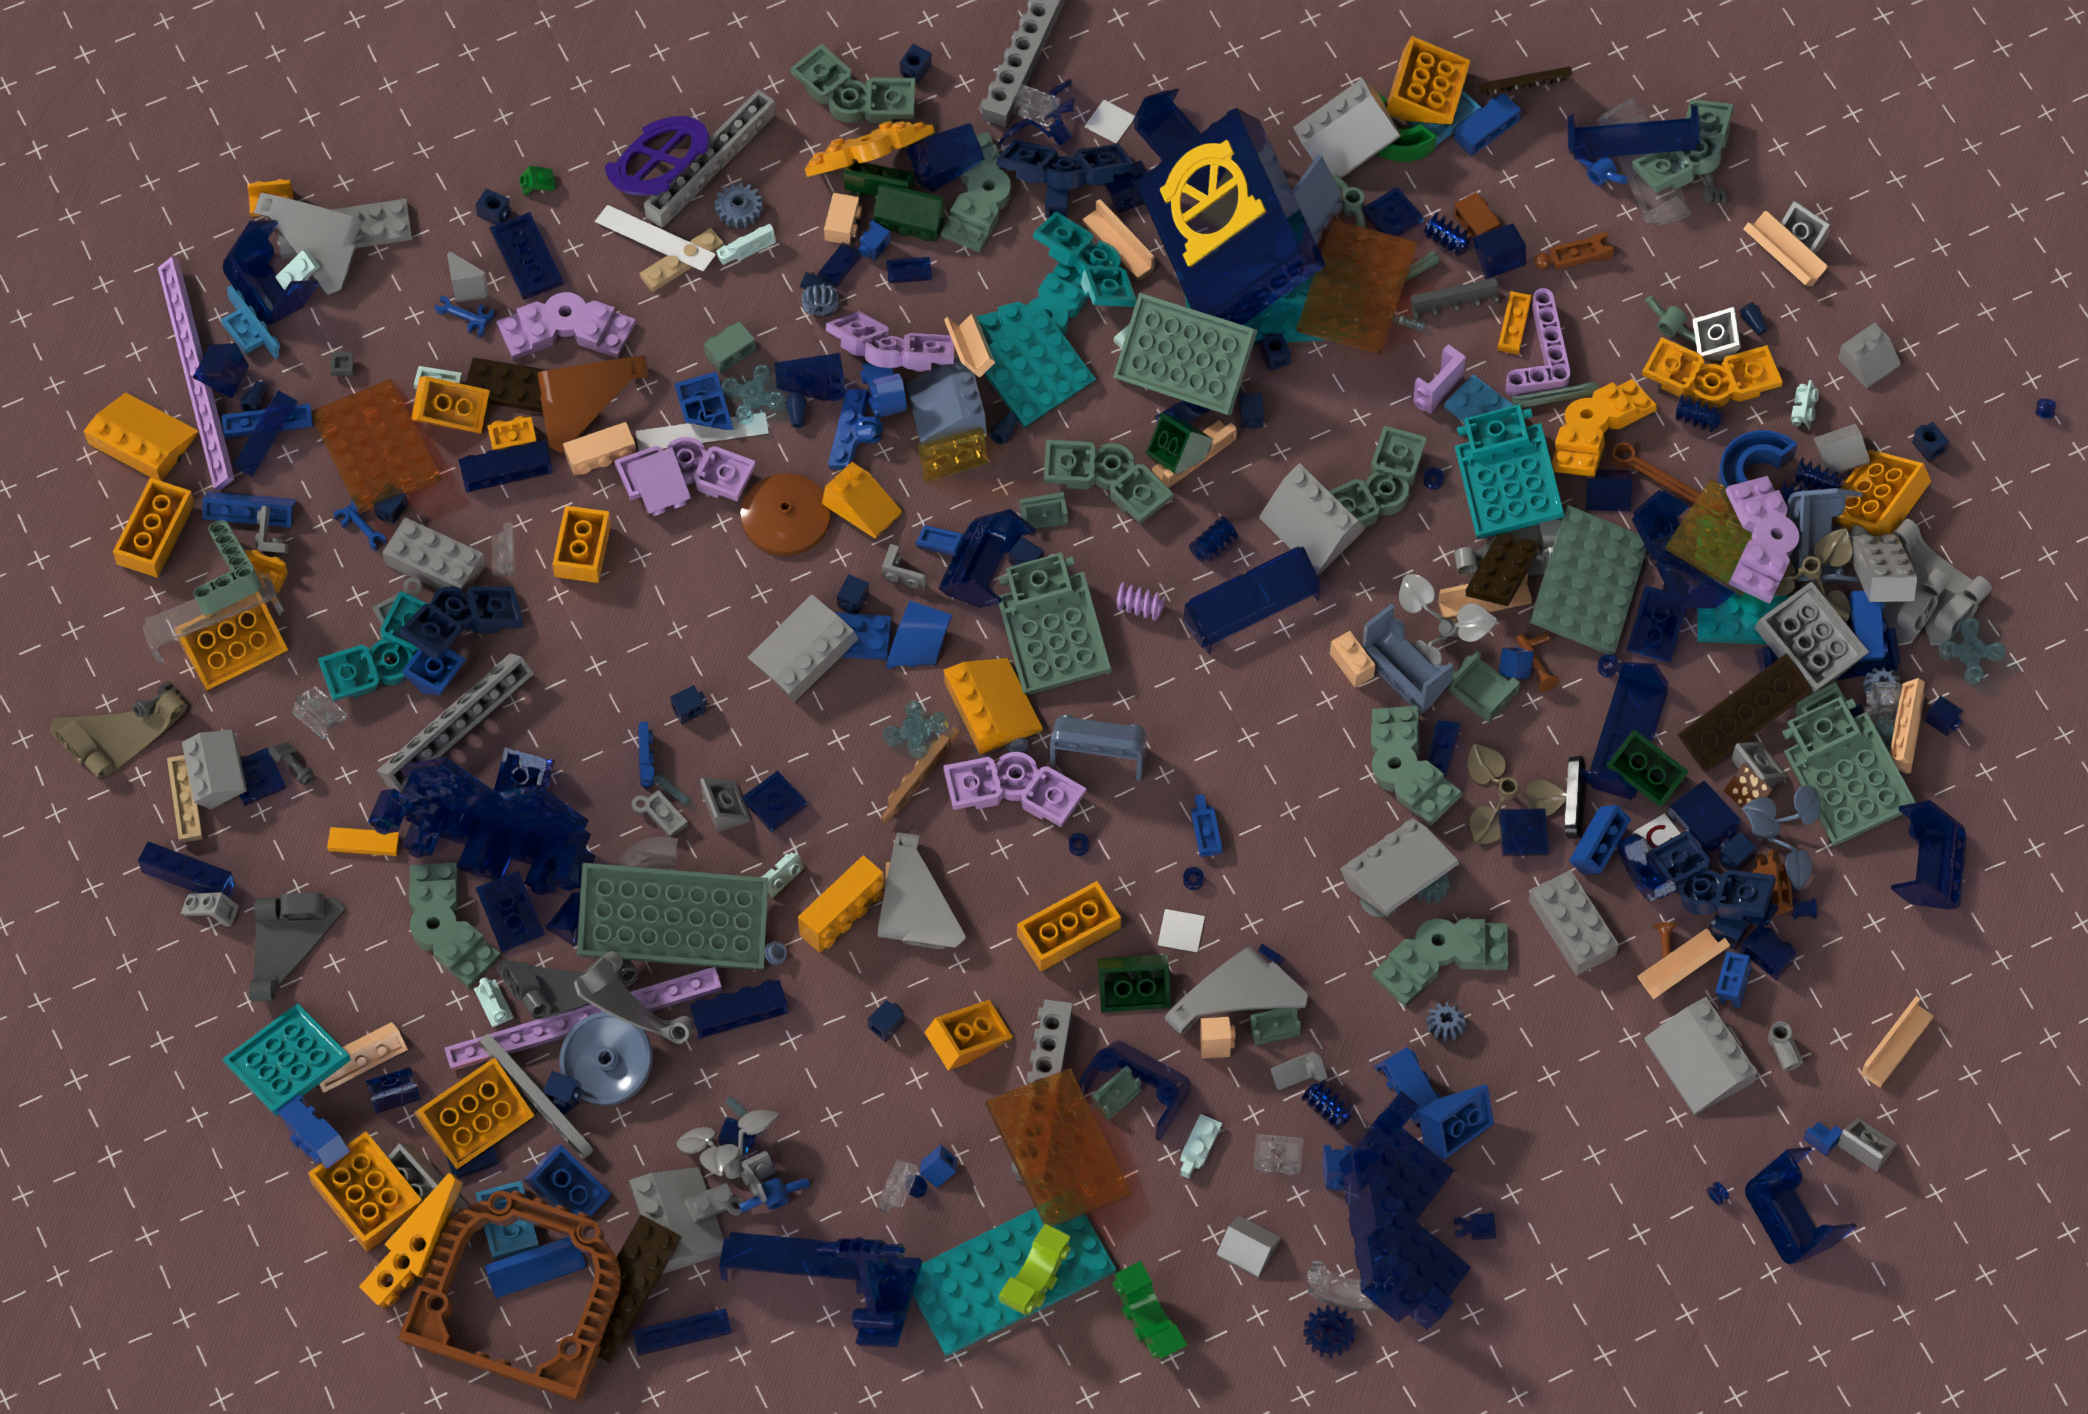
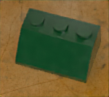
[844,160,916,199]
[873,183,944,242]
[1145,413,1213,474]
[1606,730,1689,808]
[1097,954,1171,1013]

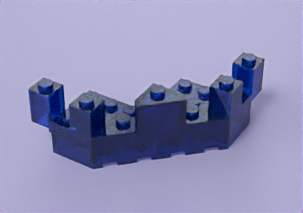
[367,757,596,895]
[1339,1091,1471,1330]

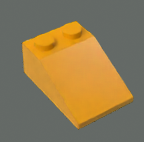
[411,376,490,434]
[822,462,902,539]
[924,999,1013,1071]

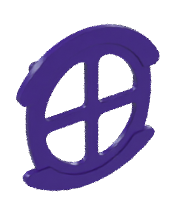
[605,116,710,196]

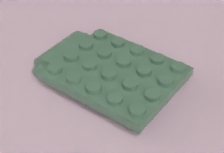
[997,552,1112,696]
[1782,696,1917,847]

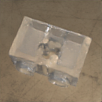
[1253,1134,1304,1175]

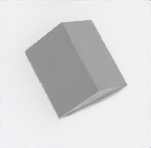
[1781,201,1831,254]
[447,251,489,303]
[1693,307,1741,362]
[1813,423,1870,477]
[1732,742,1788,788]
[700,777,750,833]
[1837,1117,1898,1172]
[1216,1215,1281,1278]

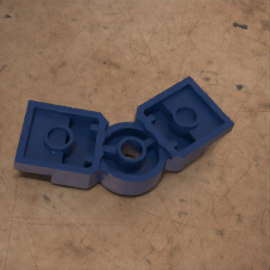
[997,139,1134,189]
[398,586,524,660]
[1648,830,1776,921]

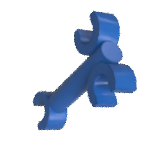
[435,296,495,338]
[333,496,386,551]

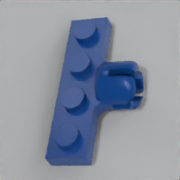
[828,389,883,470]

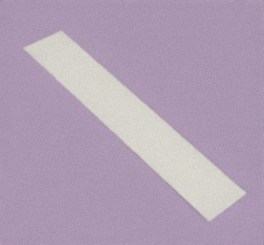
[595,205,716,271]
[636,412,769,452]

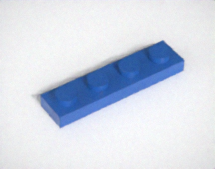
[221,403,313,439]

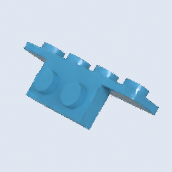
[221,286,280,359]

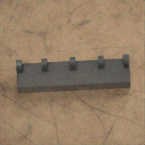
[1409,278,1499,320]

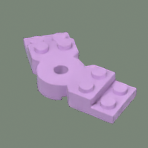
[496,292,636,360]
[826,311,954,372]
[615,437,756,502]
[1725,476,1799,604]
[943,752,1086,827]

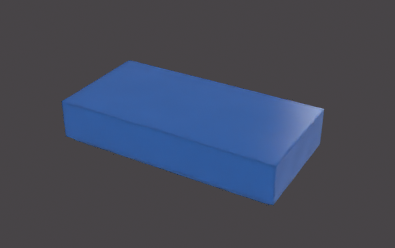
[916,525,966,557]

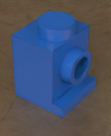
[858,221,891,261]

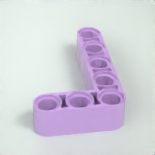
[1505,288,1570,397]

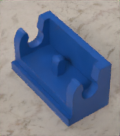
[1715,952,1752,1008]

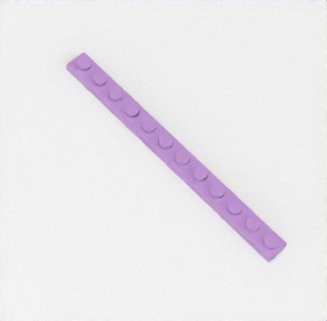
[158,257,235,490]
[444,967,722,1072]

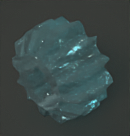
[1417,874,1450,904]

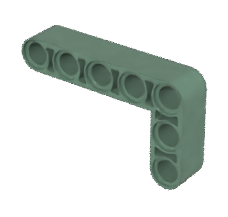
[193,520,262,615]

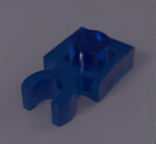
[1453,1213,1496,1240]

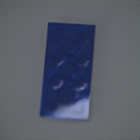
[490,212,564,300]

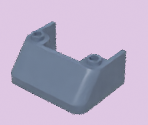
[1787,488,1863,584]
[1362,604,1454,714]
[1050,715,1147,781]

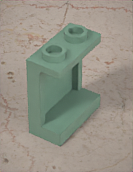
[1447,651,1520,723]

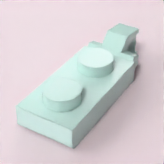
[716,224,776,265]
[1180,1114,1222,1179]

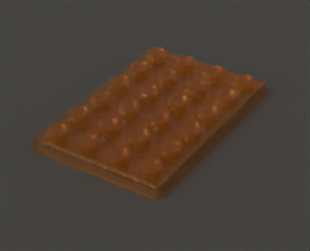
[1296,219,1418,355]
[311,379,442,514]
[985,1068,1132,1227]

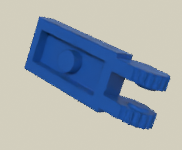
[638,722,654,788]

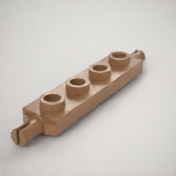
[880,727,960,824]

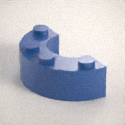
[860,362,906,418]
[1717,430,1797,507]

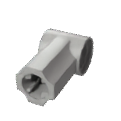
[1767,1021,1803,1071]

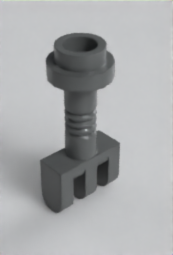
[1702,172,1727,204]
[133,681,184,717]
[269,742,315,785]

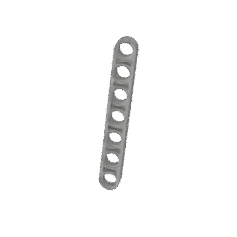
[478,1033,593,1159]

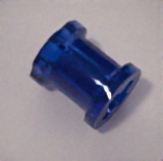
[1791,898,1817,919]

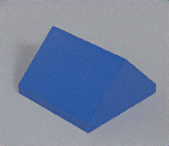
[402,649,466,695]

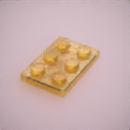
[918,428,988,482]

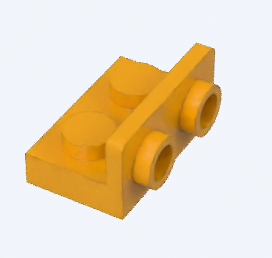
[247,179,294,217]
[487,416,537,453]
[244,549,288,595]

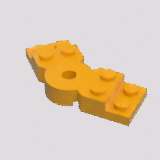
[805,121,935,177]
[1642,337,1783,409]
[1551,379,1657,477]

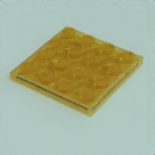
[1665,479,1777,596]

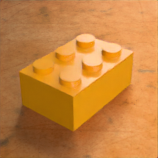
[552,506,611,583]

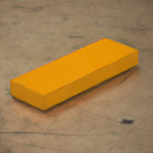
[1497,291,1532,355]
[327,827,400,856]

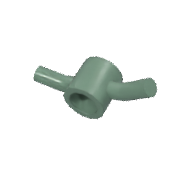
[1333,175,1366,232]
[1645,296,1696,344]

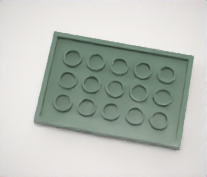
[1113,293,1258,415]
[1529,505,1650,656]

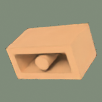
[824,193,863,245]
[1330,631,1375,688]
[1200,1017,1235,1059]

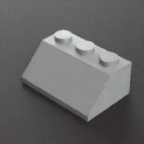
[182,730,247,809]

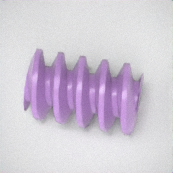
[1116,582,1166,621]

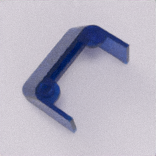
[223,220,319,325]
[939,509,1036,608]
[1891,800,1967,910]
[1078,1041,1191,1141]
[1745,1147,1857,1264]

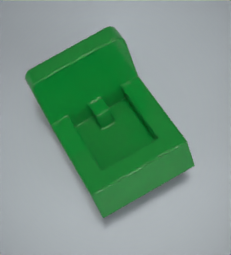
[519,166,556,195]

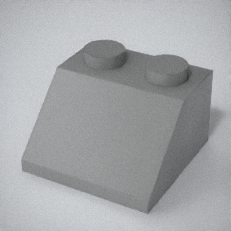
[1838,322,1901,389]

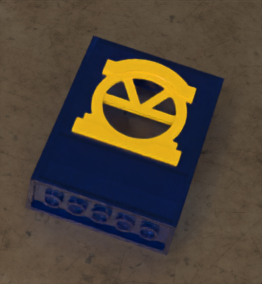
[1136,107,1326,325]

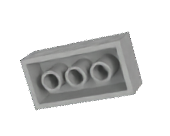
[382,517,486,594]
[1851,534,1917,602]
[1529,870,1619,976]

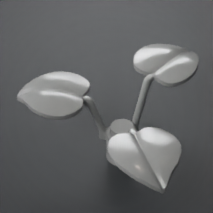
[1399,574,1498,667]
[676,1110,780,1179]

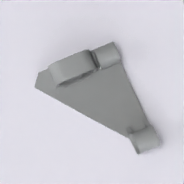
[254,193,362,295]
[1454,518,1560,576]
[1165,947,1308,1035]
[574,951,695,1044]

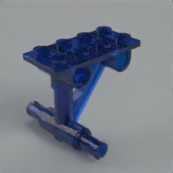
[817,1237,923,1348]

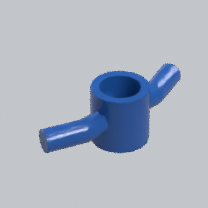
[1574,151,1628,186]
[739,1178,810,1213]

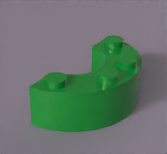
[1377,93,1437,162]
[1112,1260,1187,1359]

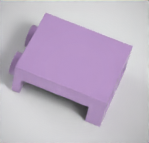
[1413,344,1466,414]
[628,448,691,516]

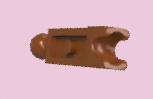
[1534,232,1614,270]

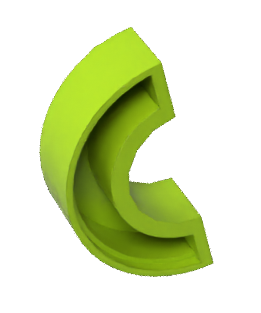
[999,1224,1071,1315]

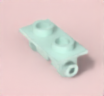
[1791,380,1819,430]
[761,852,805,898]
[474,977,514,1028]

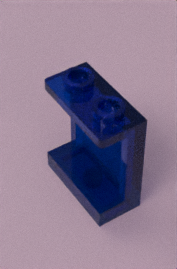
[1667,780,1741,853]

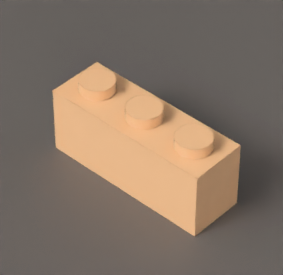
[563,422,636,476]

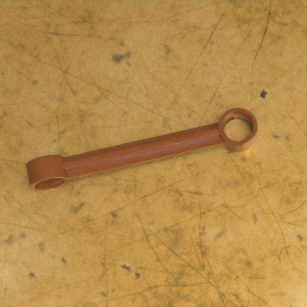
[1612,443,1731,522]

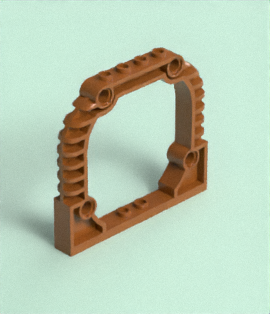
[398,1190,621,1403]

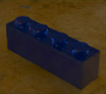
[458,440,553,493]
[138,841,235,897]
[689,980,789,1039]

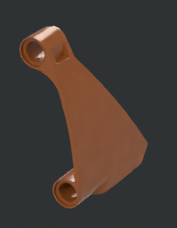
[537,355,649,454]

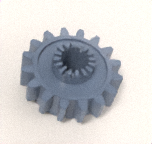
[715,182,763,229]

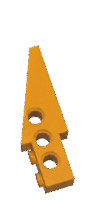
[359,1173,463,1308]

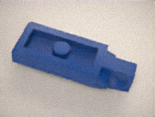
[1191,794,1222,857]

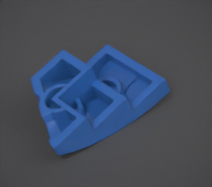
[674,371,734,431]
[886,600,952,669]

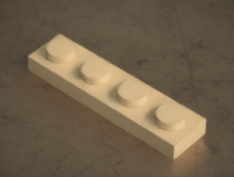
[640,228,724,292]
[167,755,203,843]

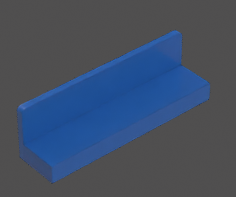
[202,491,296,527]
[485,1237,586,1298]

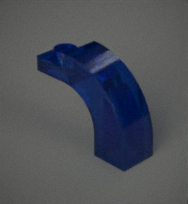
[1617,833,1676,902]

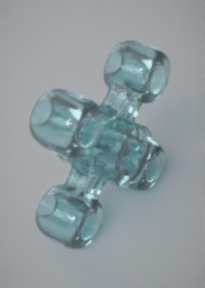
[722,365,785,425]
[1938,618,2006,685]
[882,701,950,759]

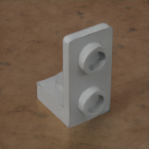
[255,506,289,554]
[882,544,927,589]
[181,893,239,926]
[1270,1051,1328,1090]
[740,1150,776,1202]

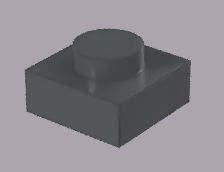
[330,352,354,376]

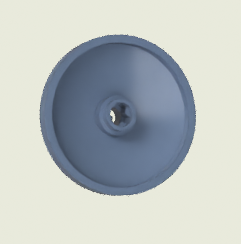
[560,1012,653,1106]

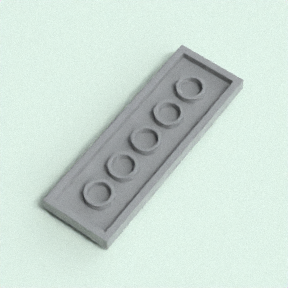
[277,199,412,259]

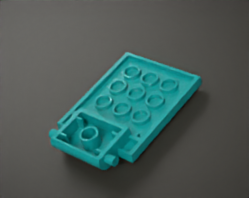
[1455,404,1565,540]

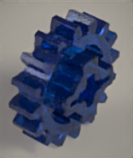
[1303,1305,1356,1358]

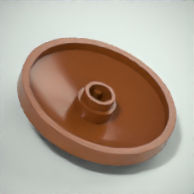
[741,473,831,556]

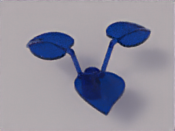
[999,78,1075,147]

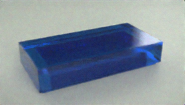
[446,1142,499,1178]

